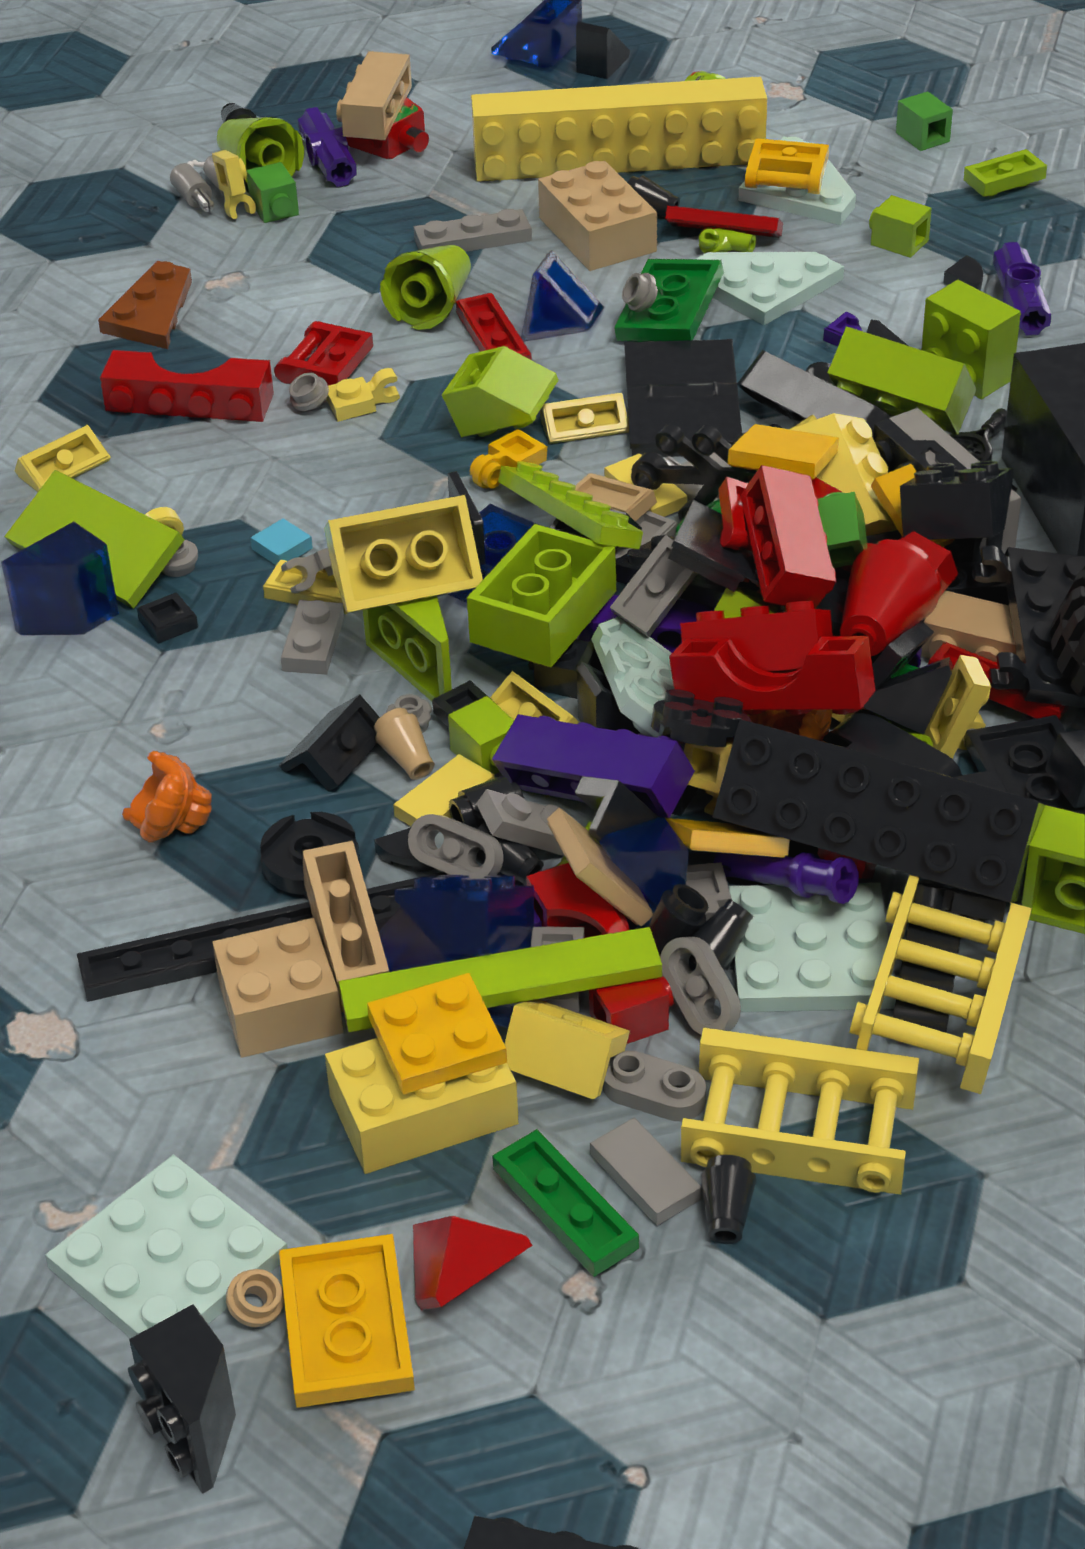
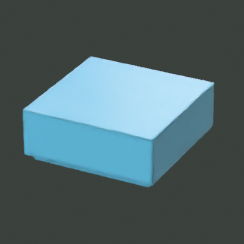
[250,518,313,565]

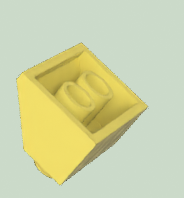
[790,413,898,536]
[324,495,483,613]

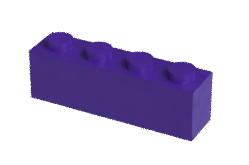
[492,714,695,818]

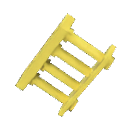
[849,874,1032,1094]
[681,1028,919,1195]

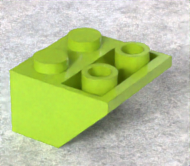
[442,346,559,437]

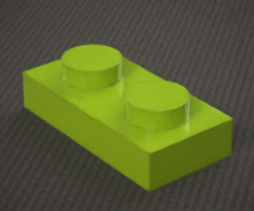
[963,149,1047,197]

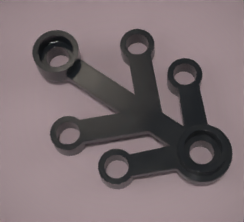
[631,424,757,521]

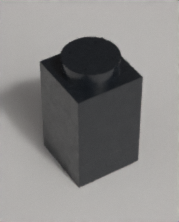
[1001,343,1085,557]

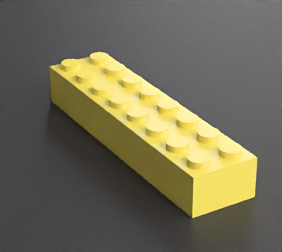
[471,77,767,182]

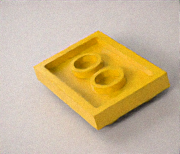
[279,1234,415,1408]

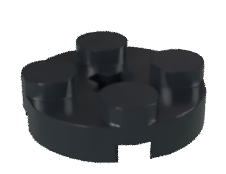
[651,689,751,747]
[260,812,360,900]

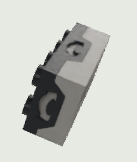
[873,408,1021,563]

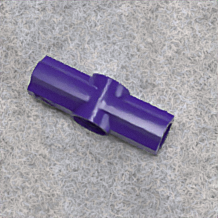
[298,107,357,187]
[993,242,1051,335]

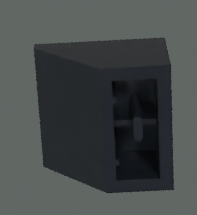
[900,461,1014,540]
[128,1304,236,1494]

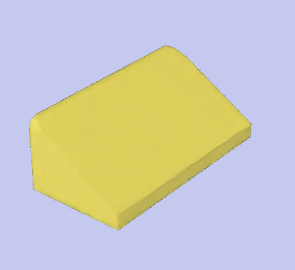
[540,393,629,444]
[14,425,111,492]
[490,671,579,724]

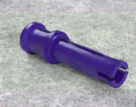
[714,851,859,904]

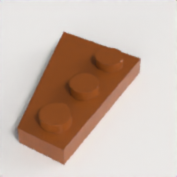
[98,261,192,349]

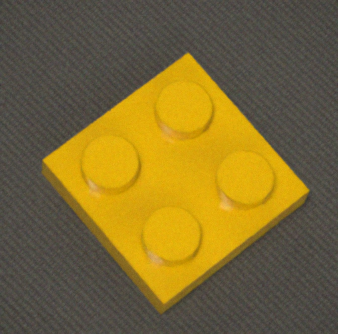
[367,973,507,1095]

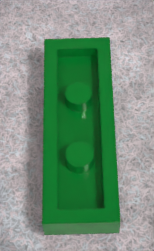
[492,1129,639,1277]

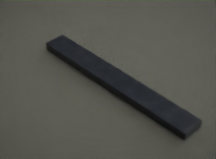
[77,872,484,1002]

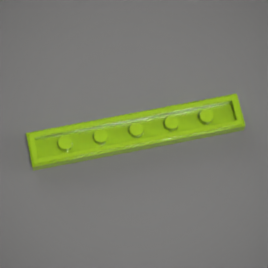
[339,927,662,1032]

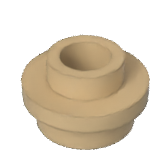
[226,1269,284,1327]

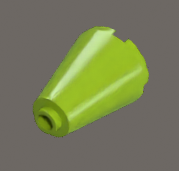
[217,117,304,183]
[380,245,471,330]

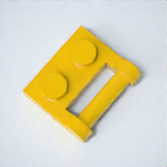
[745,138,829,194]

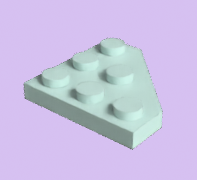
[738,136,856,225]
[696,252,844,325]
[591,617,674,738]

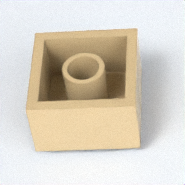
[212,918,343,1058]

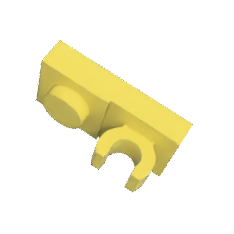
[925,655,991,759]

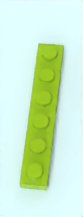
[498,461,643,549]

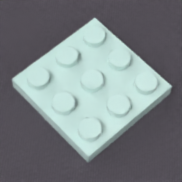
[729,882,896,1012]
[45,1154,288,1338]

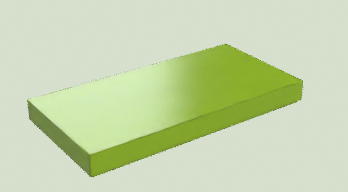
[4,470,185,609]

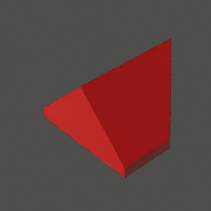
[413,1215,533,1310]

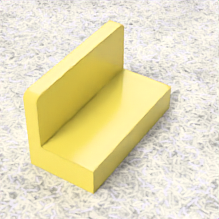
[504,999,630,1099]

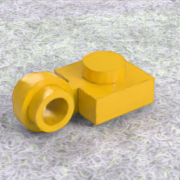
[469,429,548,489]

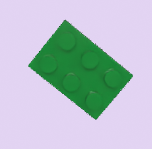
[614,259,724,342]

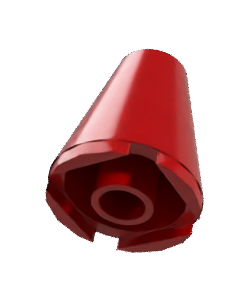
[840,539,942,656]

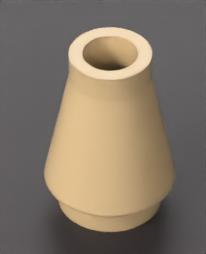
[374,708,435,780]

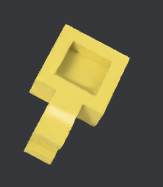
[212,150,256,219]
[326,368,400,422]

